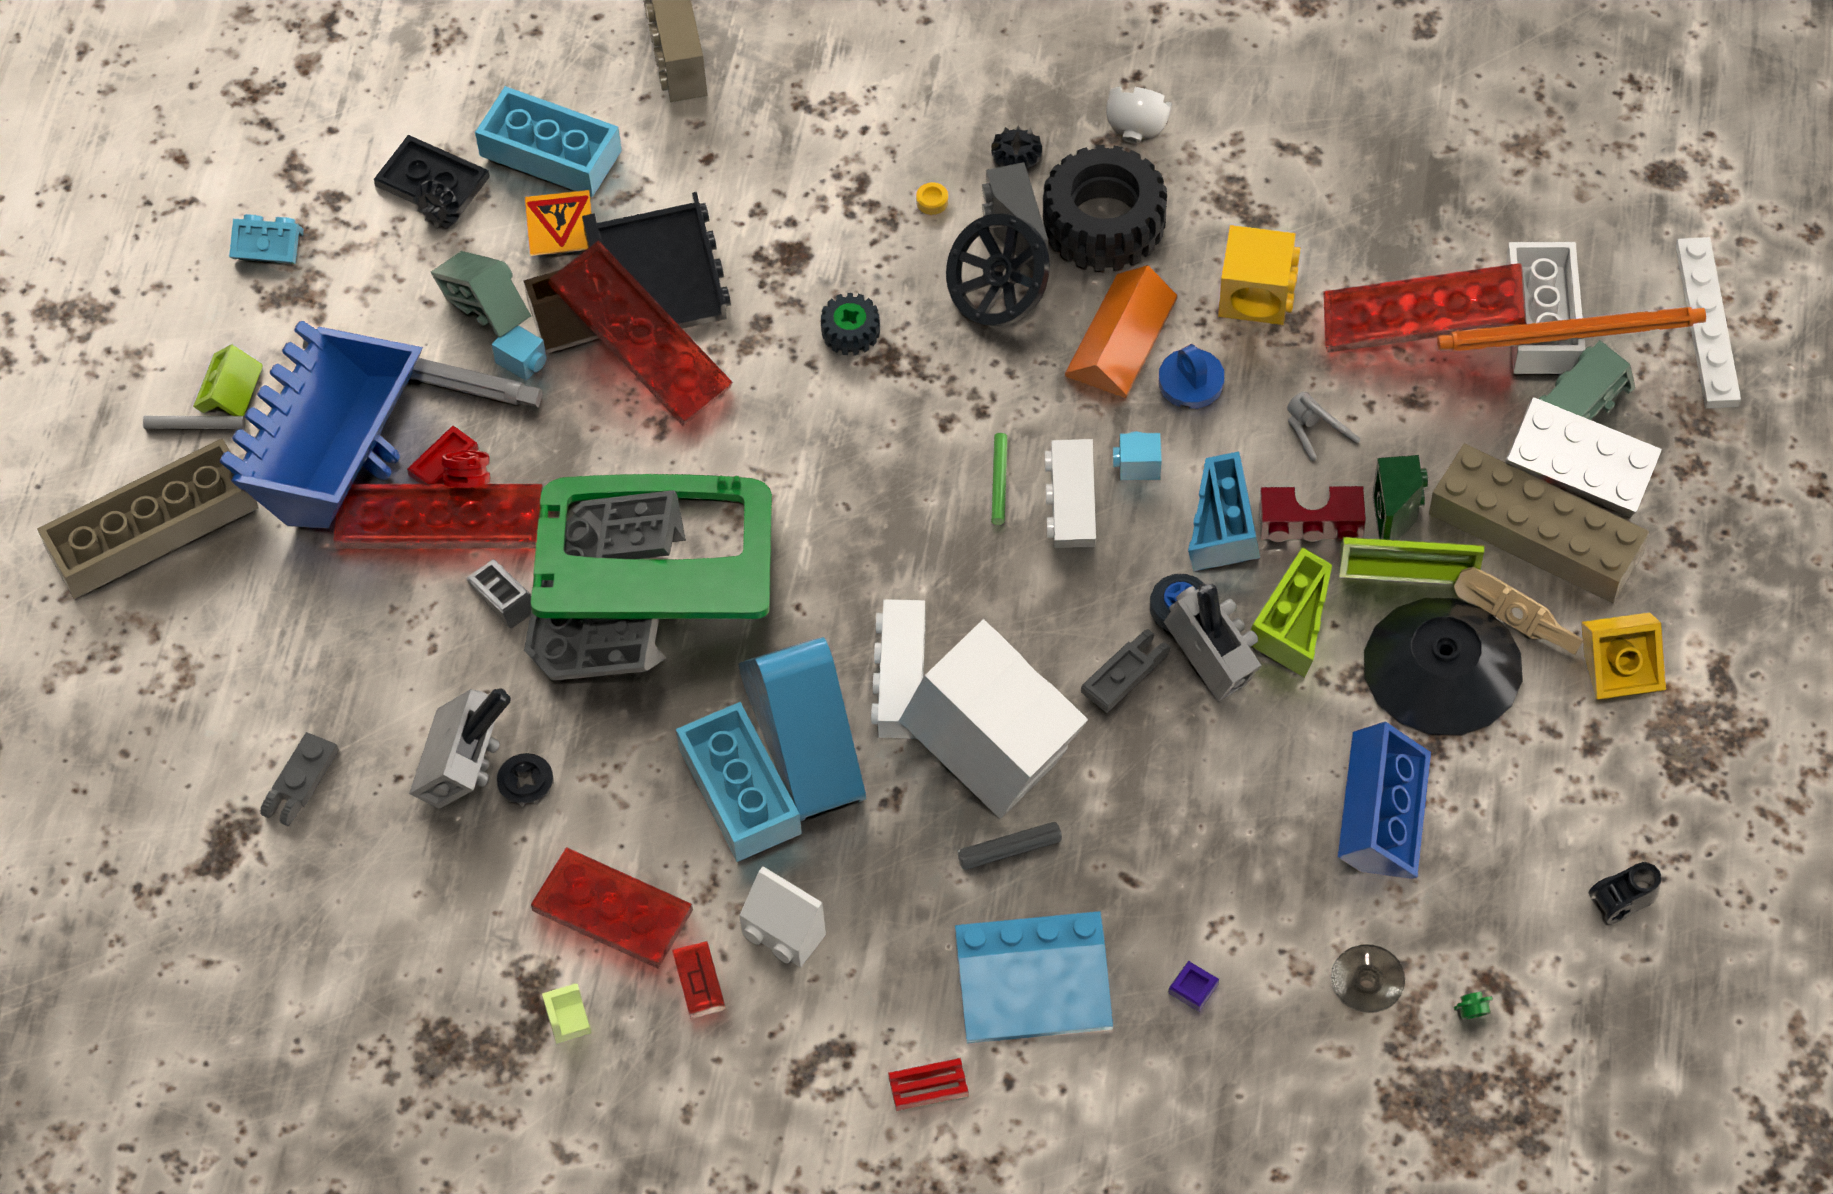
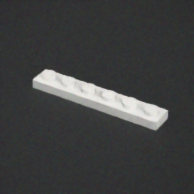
[1676,237,1741,409]

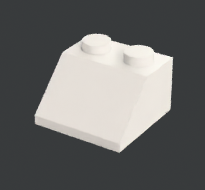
[740,866,826,968]

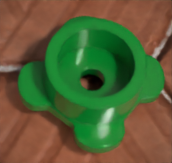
[1454,992,1493,1020]

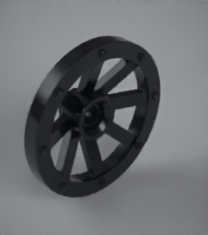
[946,213,1050,326]

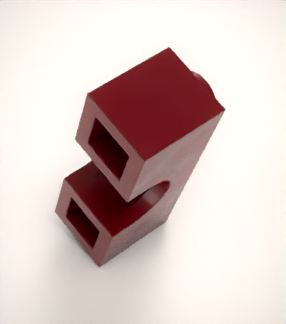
[1259,486,1366,542]

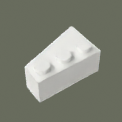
[1045,439,1096,548]

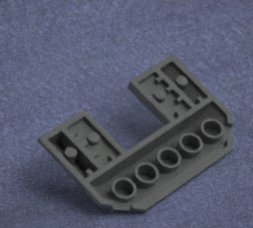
[524,490,686,681]

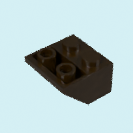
[523,262,609,354]

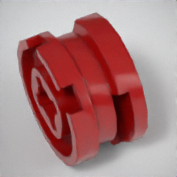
[442,450,490,488]

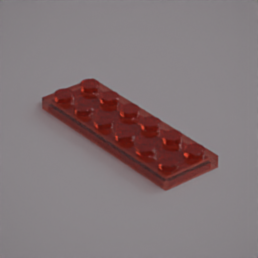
[548,240,733,426]
[1323,263,1527,353]
[334,484,543,549]

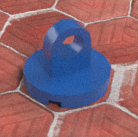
[1159,344,1224,409]

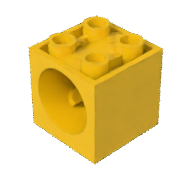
[1218,225,1301,325]

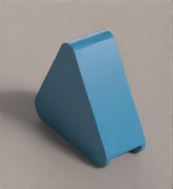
[738,637,866,821]

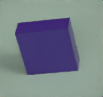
[1168,961,1219,1012]

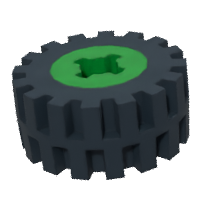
[821,293,880,356]

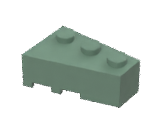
[431,251,531,337]
[1539,340,1636,421]

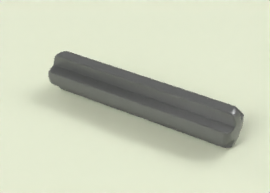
[958,822,1062,870]

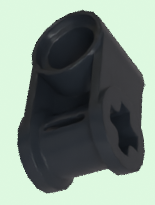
[1588,862,1661,924]

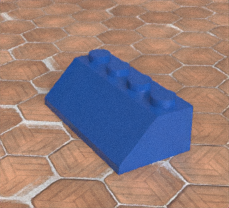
[1338,721,1431,879]

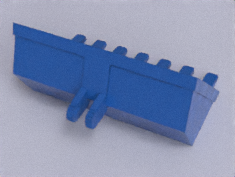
[220,321,423,528]

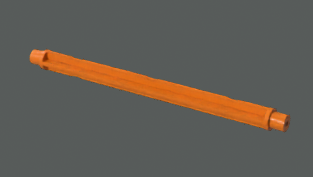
[1437,307,1706,352]

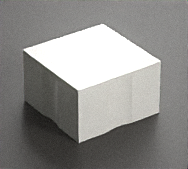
[899,619,1088,819]

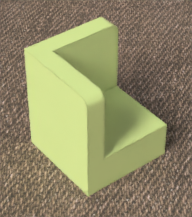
[542,984,591,1044]

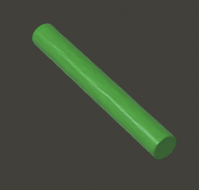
[991,433,1008,525]

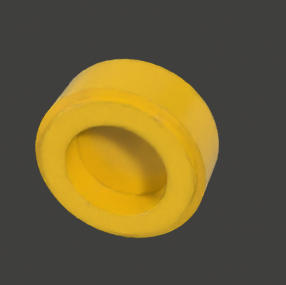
[916,182,948,215]

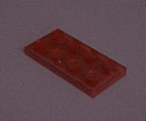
[531,847,693,969]

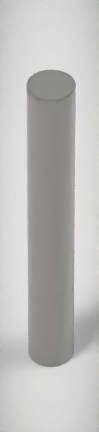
[143,416,245,429]

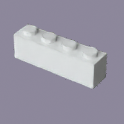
[871,599,926,739]

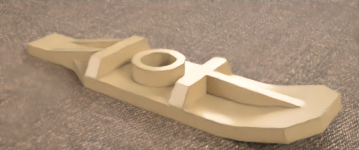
[1454,567,1584,655]

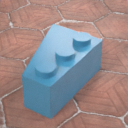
[1188,451,1261,572]

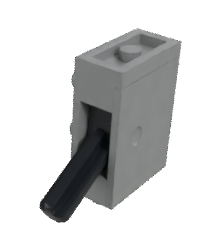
[1164,583,1262,702]
[409,688,511,809]

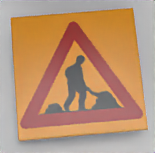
[525,190,592,256]

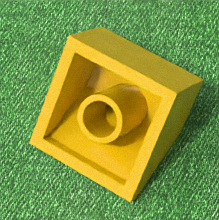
[1581,612,1666,699]

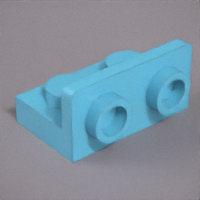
[229,214,304,264]

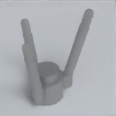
[1287,392,1360,461]

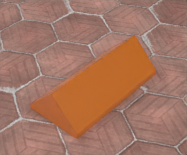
[1065,265,1177,398]

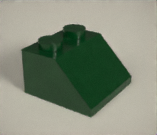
[1372,455,1428,540]

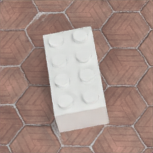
[1505,242,1586,374]
[1505,397,1662,518]

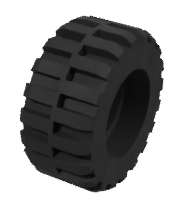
[1043,145,1167,271]

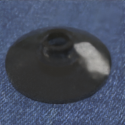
[1331,944,1405,1013]

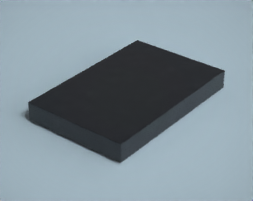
[373,135,490,216]

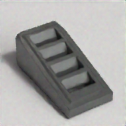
[466,559,531,628]

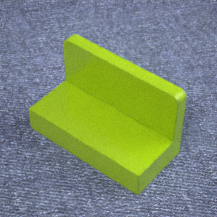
[193,344,263,416]

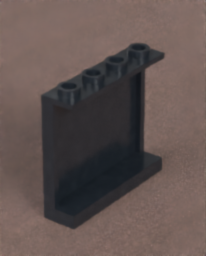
[582,192,731,344]

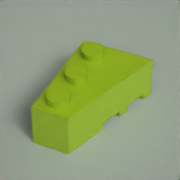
[1250,547,1332,678]

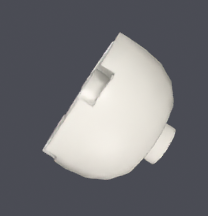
[1106,87,1172,144]

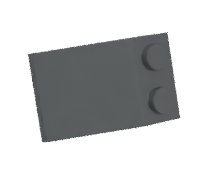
[981,162,1048,272]

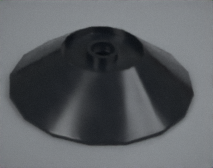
[1364,598,1523,736]

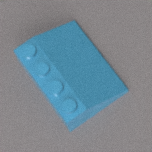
[955,911,1113,1044]

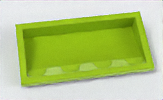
[1339,537,1484,584]

